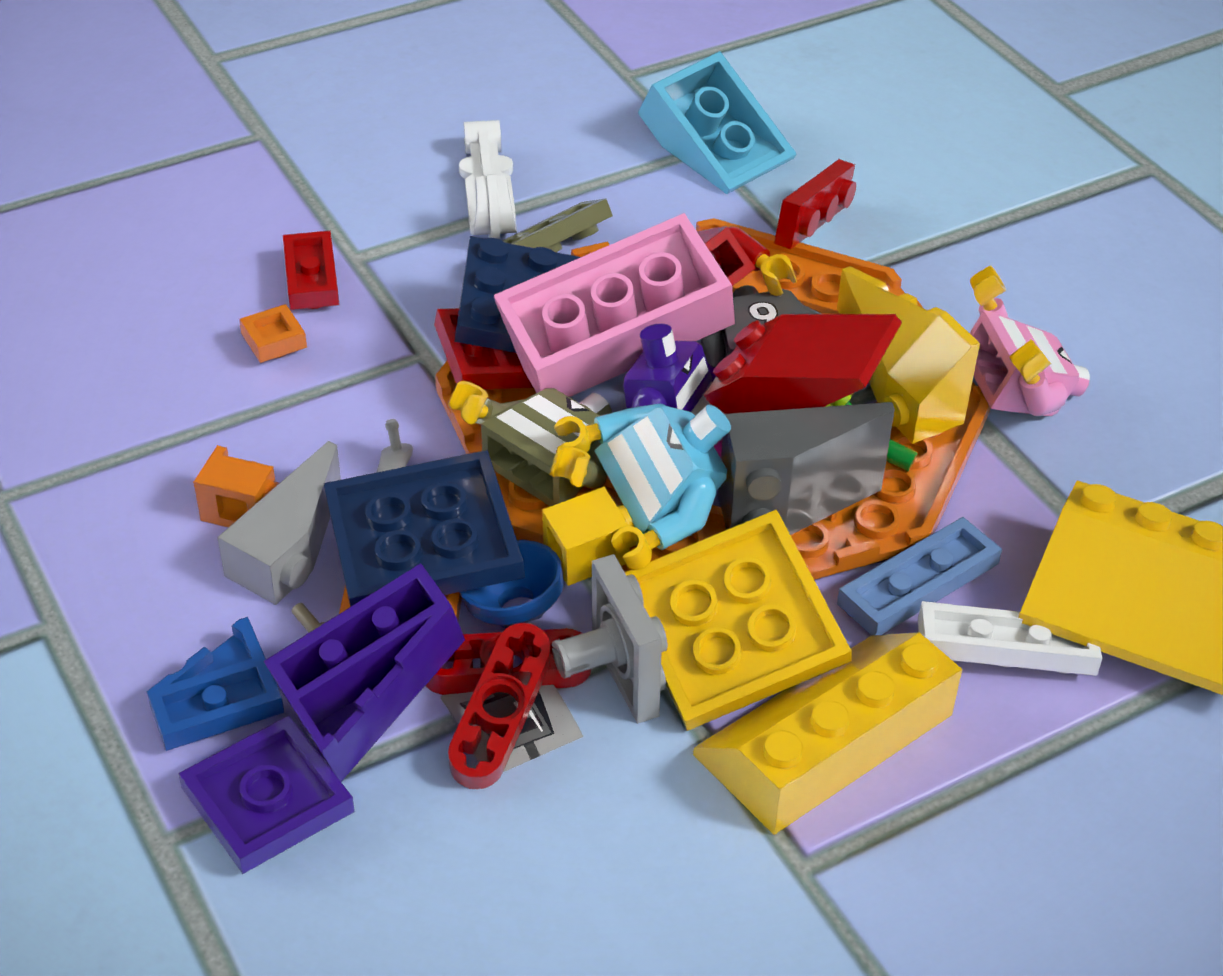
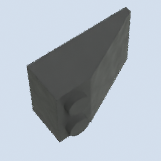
[718,402,895,535]

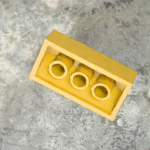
[693,632,962,835]

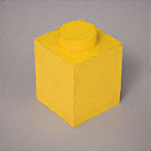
[542,487,634,586]

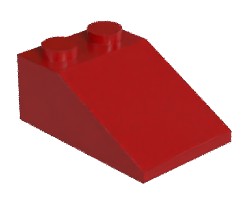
[704,314,902,415]

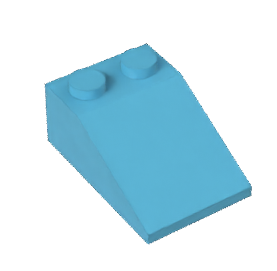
[638,51,797,194]

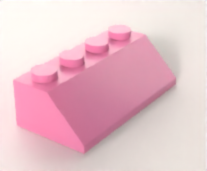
[494,213,735,397]

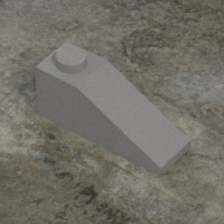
[218,441,341,605]

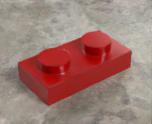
[283,230,339,310]

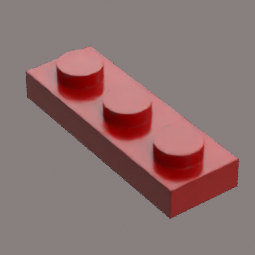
[774,159,856,250]

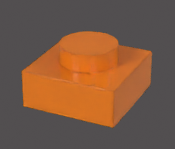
[239,304,307,363]

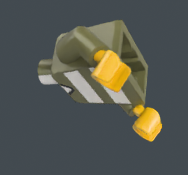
[448,381,612,506]

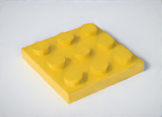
[625,509,852,731]

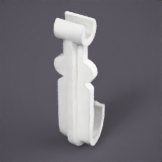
[459,120,517,239]

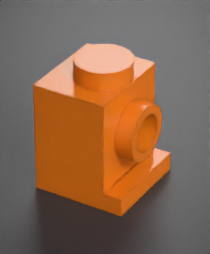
[193,445,279,527]

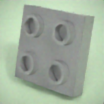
[552,554,668,724]

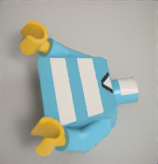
[554,404,731,570]

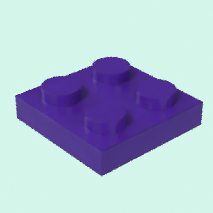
[178,715,355,874]

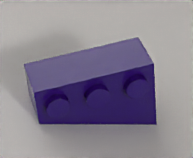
[263,563,465,782]

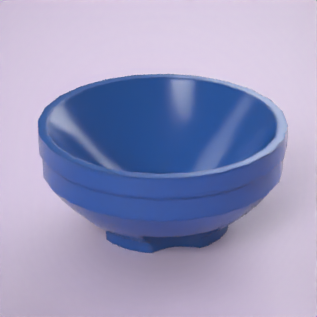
[459,540,564,628]

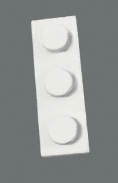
[918,601,1103,676]

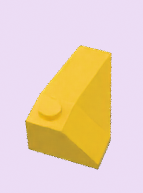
[837,266,980,444]

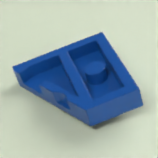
[146,617,285,751]

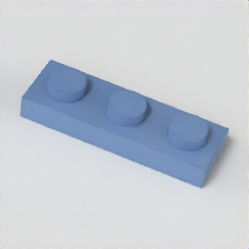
[837,517,1002,635]

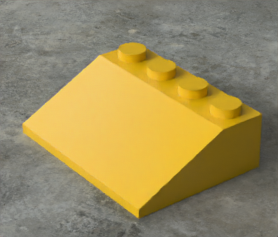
[1018,480,1223,695]

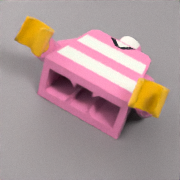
[970,265,1090,416]

